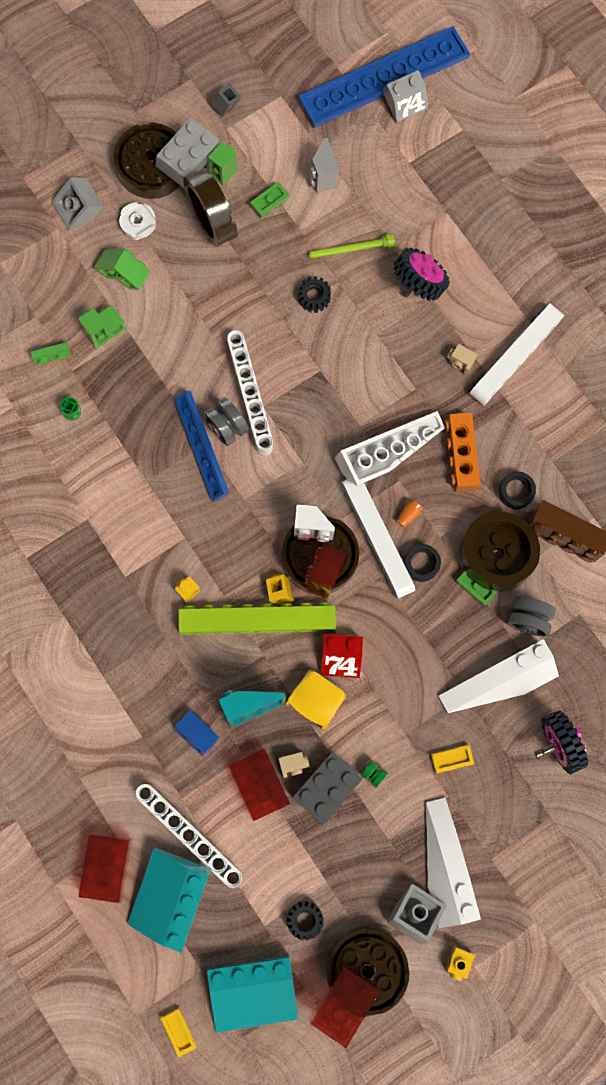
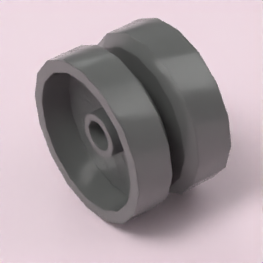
[203,397,249,446]
[507,597,556,637]

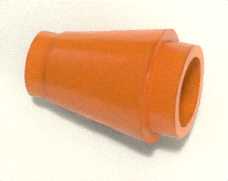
[396,499,423,528]

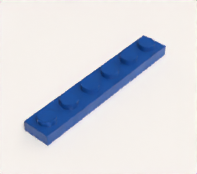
[174,391,229,501]

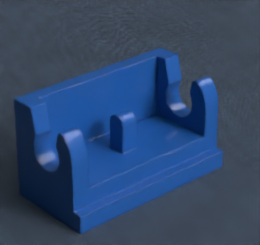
[174,710,219,757]

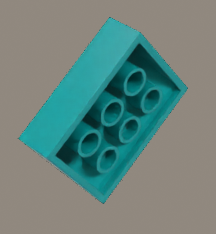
[219,690,286,728]
[127,848,212,953]
[207,955,298,1033]

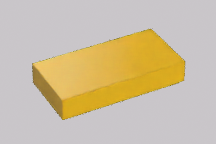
[431,745,475,774]
[160,1008,197,1057]

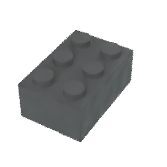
[293,752,363,825]

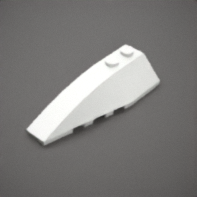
[335,411,445,486]
[438,639,559,714]
[426,798,481,928]

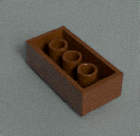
[528,500,606,563]

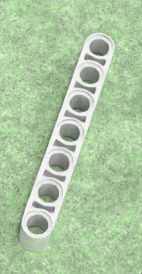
[469,304,564,406]
[227,330,273,455]
[341,479,415,599]
[136,784,243,888]

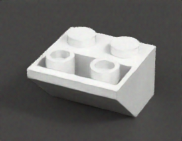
[294,505,335,542]

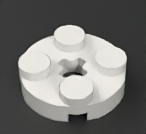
[119,202,156,240]

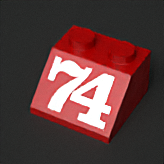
[321,634,363,678]

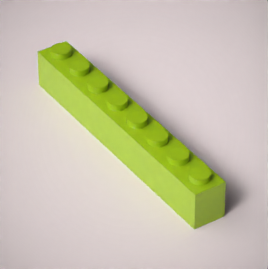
[179,603,336,635]

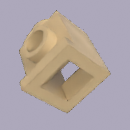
[447,344,478,376]
[279,752,310,778]

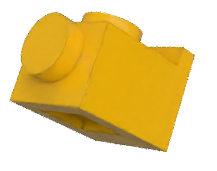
[266,574,294,606]
[174,576,201,604]
[446,946,475,981]

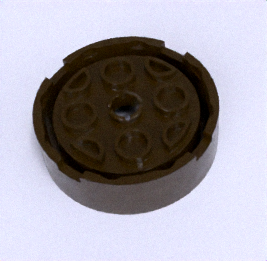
[113,122,180,199]
[183,168,238,247]
[459,511,540,591]
[282,515,359,595]
[326,927,410,1016]

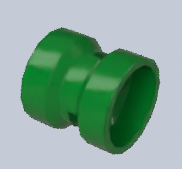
[60,397,81,421]
[360,760,388,788]

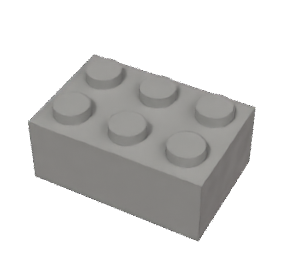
[156,118,220,189]

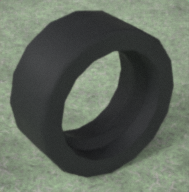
[498,471,536,509]
[404,544,441,582]

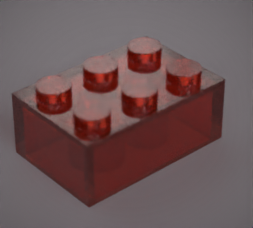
[304,544,347,600]
[228,749,290,822]
[78,834,132,903]
[309,965,380,1048]

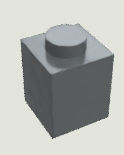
[211,83,241,117]

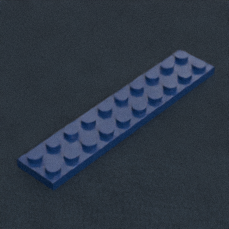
[298,26,470,128]

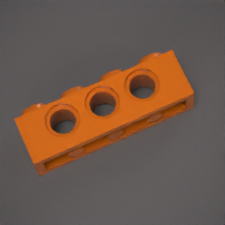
[445,413,480,492]

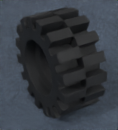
[298,276,331,313]
[287,901,324,940]

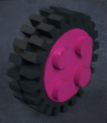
[393,247,450,301]
[534,710,588,775]

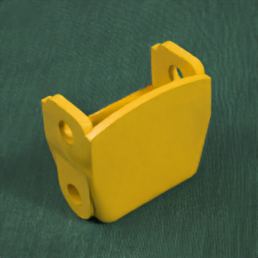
[285,669,347,731]

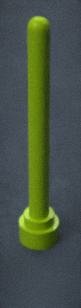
[308,233,395,258]

